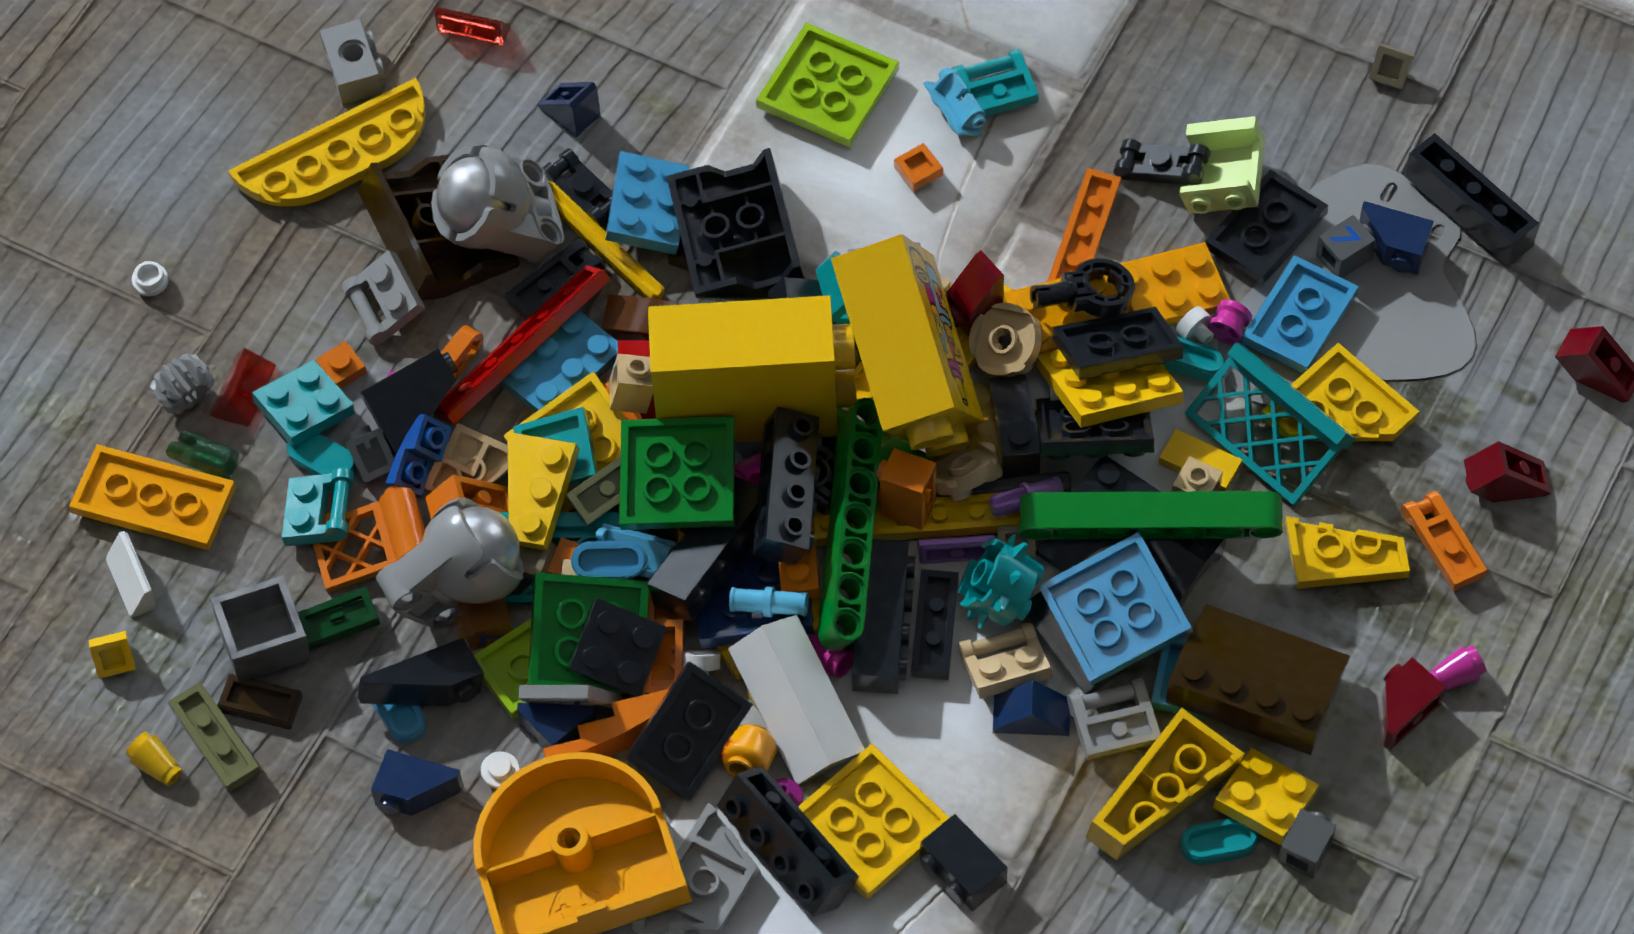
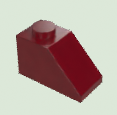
[946,250,1004,336]
[1555,326,1634,403]
[1463,441,1551,502]
[1382,657,1446,751]

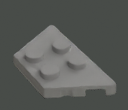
[632,803,758,934]

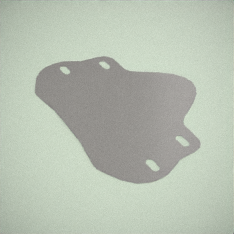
[1218,164,1476,404]

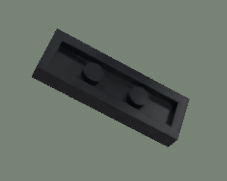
[911,569,959,680]

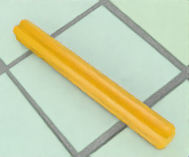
[549,181,665,300]

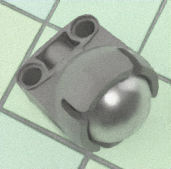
[431,145,564,263]
[376,497,524,628]

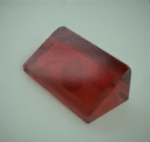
[434,6,510,45]
[210,348,276,427]

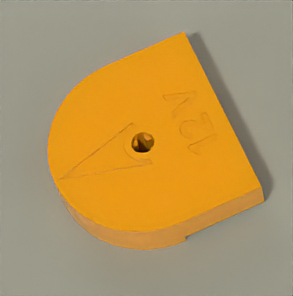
[473,752,693,934]

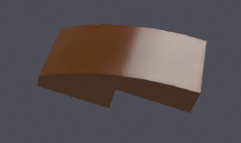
[602,295,682,339]

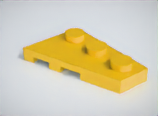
[507,432,580,550]
[1285,516,1410,589]

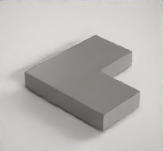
[519,685,622,710]

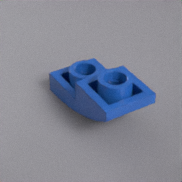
[385,414,452,497]

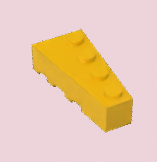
[1085,708,1245,861]

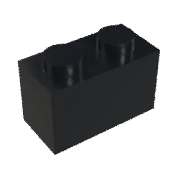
[919,814,1008,912]

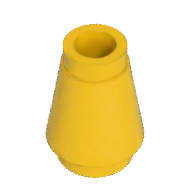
[125,731,183,787]

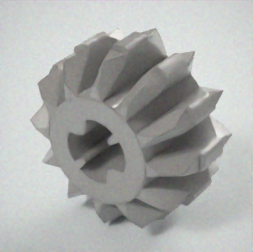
[149,353,215,414]

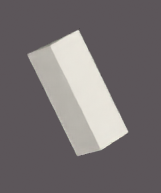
[728,615,864,785]

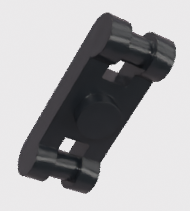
[1113,139,1211,185]
[542,148,613,228]

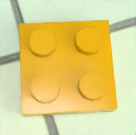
[1213,748,1319,845]

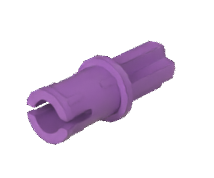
[989,476,1064,517]

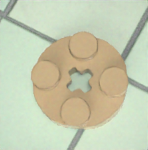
[969,303,1042,377]
[935,442,1003,501]

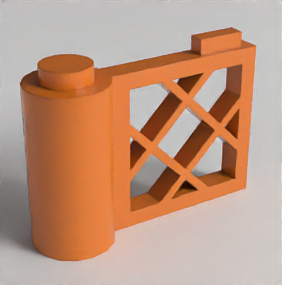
[313,486,425,594]

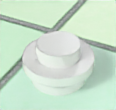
[132,261,168,296]
[481,752,520,789]

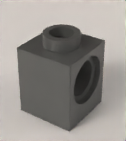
[1278,808,1336,879]

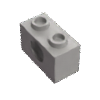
[320,19,386,105]

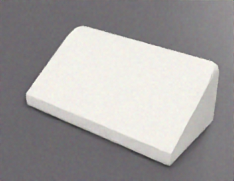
[106,531,157,617]

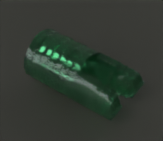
[164,430,239,479]

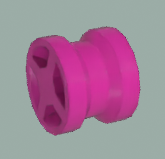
[1207,299,1252,345]

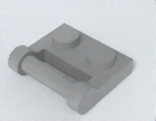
[341,250,425,345]
[1067,678,1161,760]

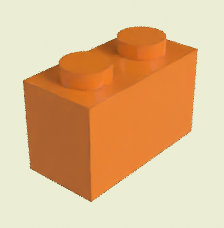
[876,448,936,530]

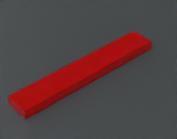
[434,265,611,425]

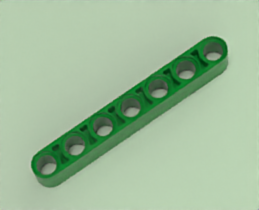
[818,398,883,652]
[1019,491,1283,540]

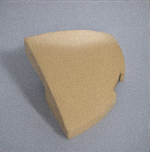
[424,423,508,491]

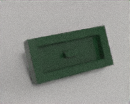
[297,587,380,651]

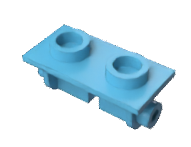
[923,67,986,136]

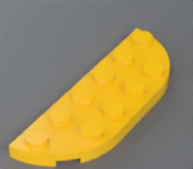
[228,78,426,207]

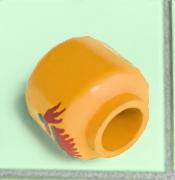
[721,724,777,778]

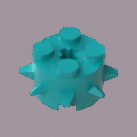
[958,534,1044,630]

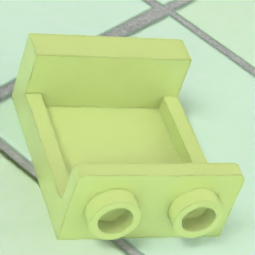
[1179,116,1266,214]

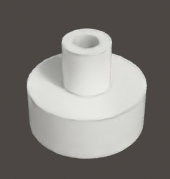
[1175,306,1214,345]
[683,650,721,674]

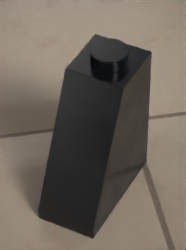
[359,348,458,456]

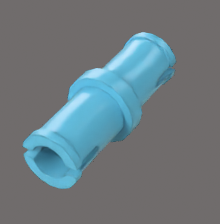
[729,586,809,617]

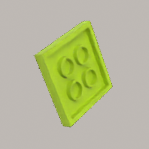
[756,22,899,148]

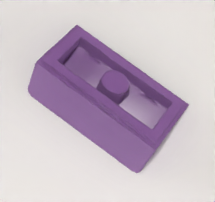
[918,534,995,564]

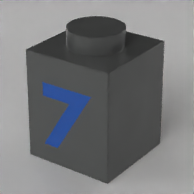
[1316,215,1376,278]

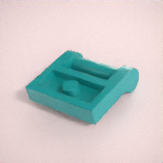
[952,49,1039,117]
[281,468,354,546]

